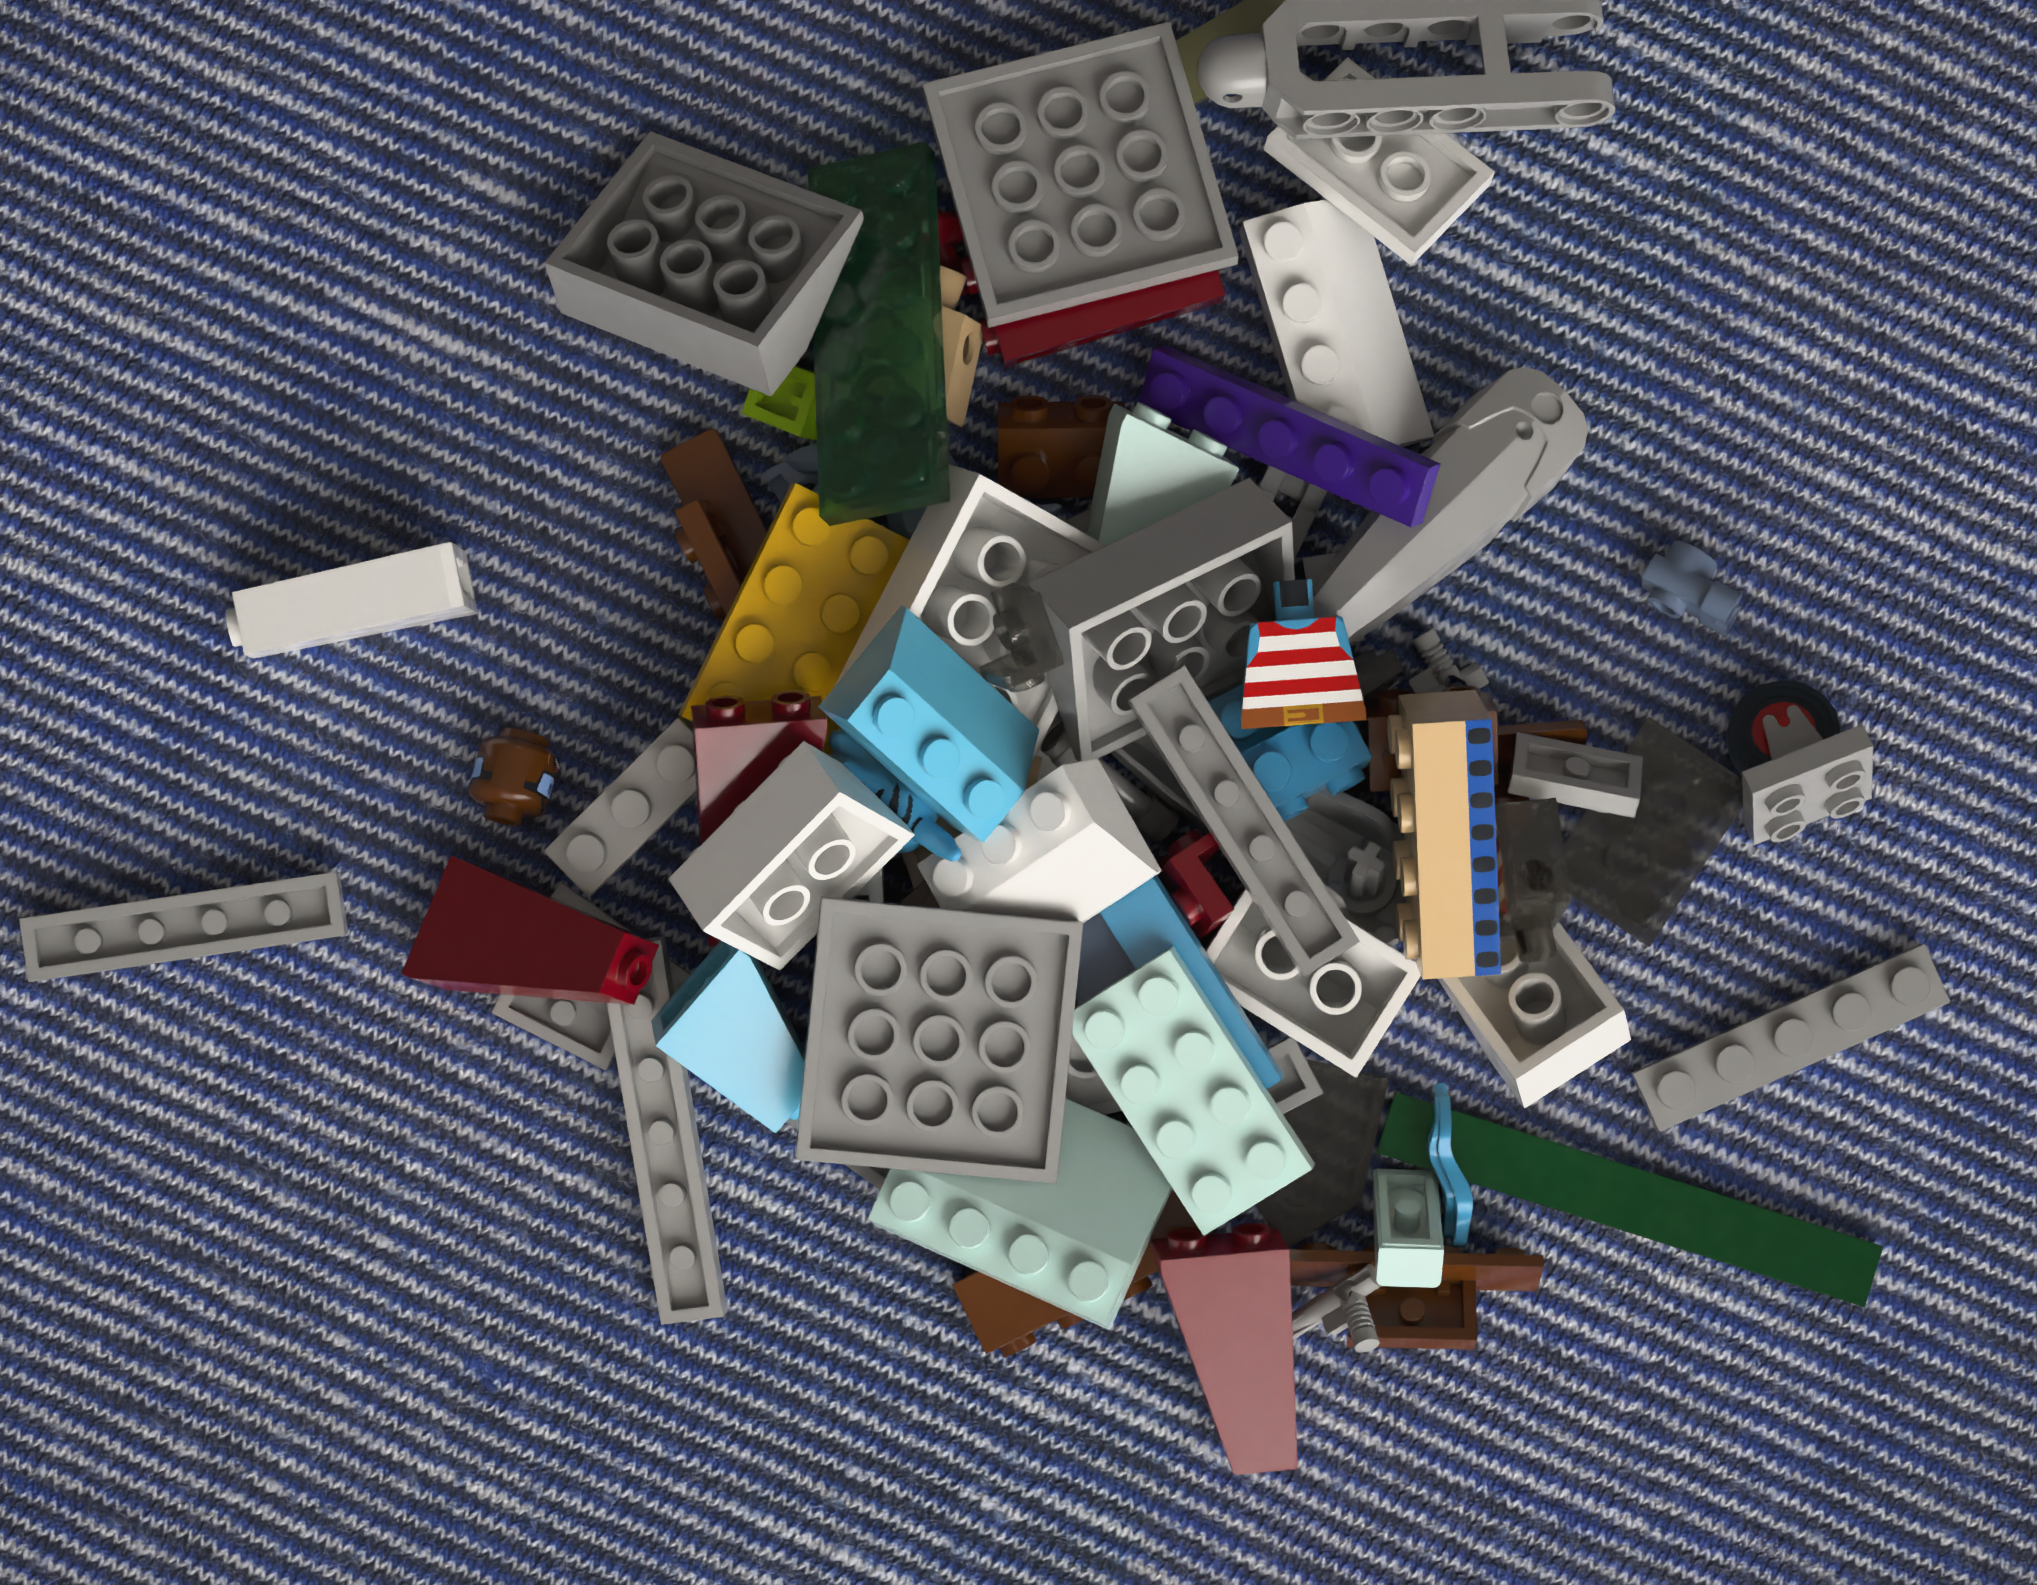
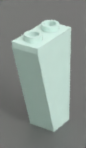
[1086,402,1239,545]

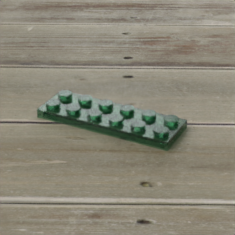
[808,141,950,526]

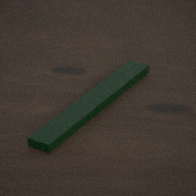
[1375,1091,1884,1307]

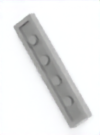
[1128,665,1360,978]
[19,872,349,982]
[1630,944,1950,1132]

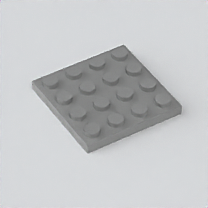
[923,22,1239,328]
[794,896,1083,1183]

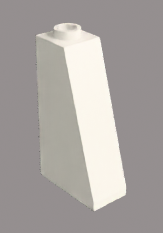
[226,542,478,659]

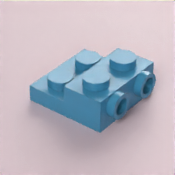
[1208,684,1372,822]

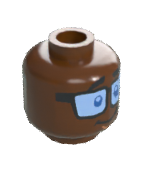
[468,728,560,827]

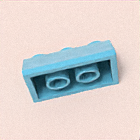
[818,605,1039,843]

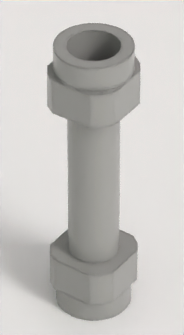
[1041,721,1179,843]

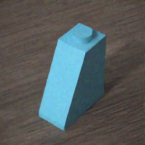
[651,941,805,1133]

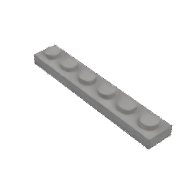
[607,936,728,1325]

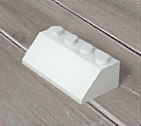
[1239,199,1434,447]

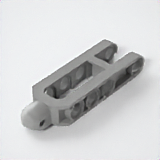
[1197,0,1615,139]

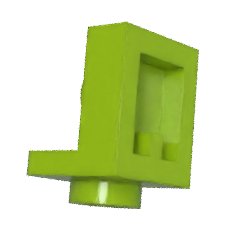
[741,365,854,442]

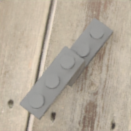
[544,716,697,897]

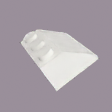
[668,741,914,970]
[917,758,1162,923]
[1204,887,1421,1077]

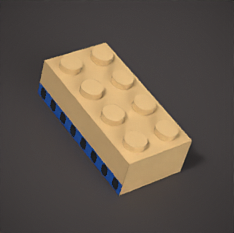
[1387,690,1501,979]

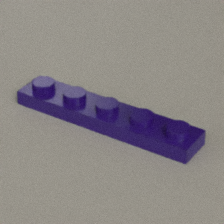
[1139,345,1441,528]

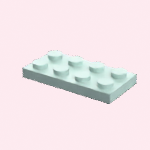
[1072,946,1315,1236]

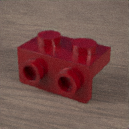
[1157,828,1235,944]

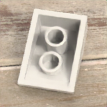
[1438,867,1631,1108]

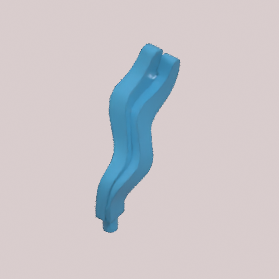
[1427,1083,1473,1247]

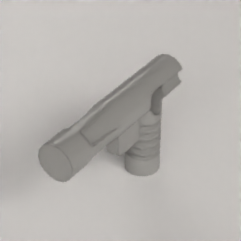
[1408,628,1489,694]
[1292,1264,1381,1352]

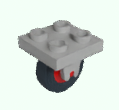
[1726,680,1873,845]

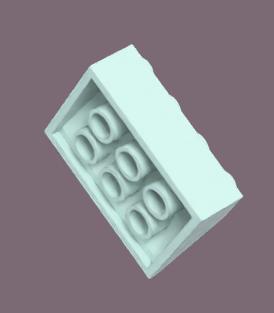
[868,1098,1173,1330]

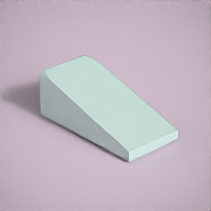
[1372,1169,1444,1288]

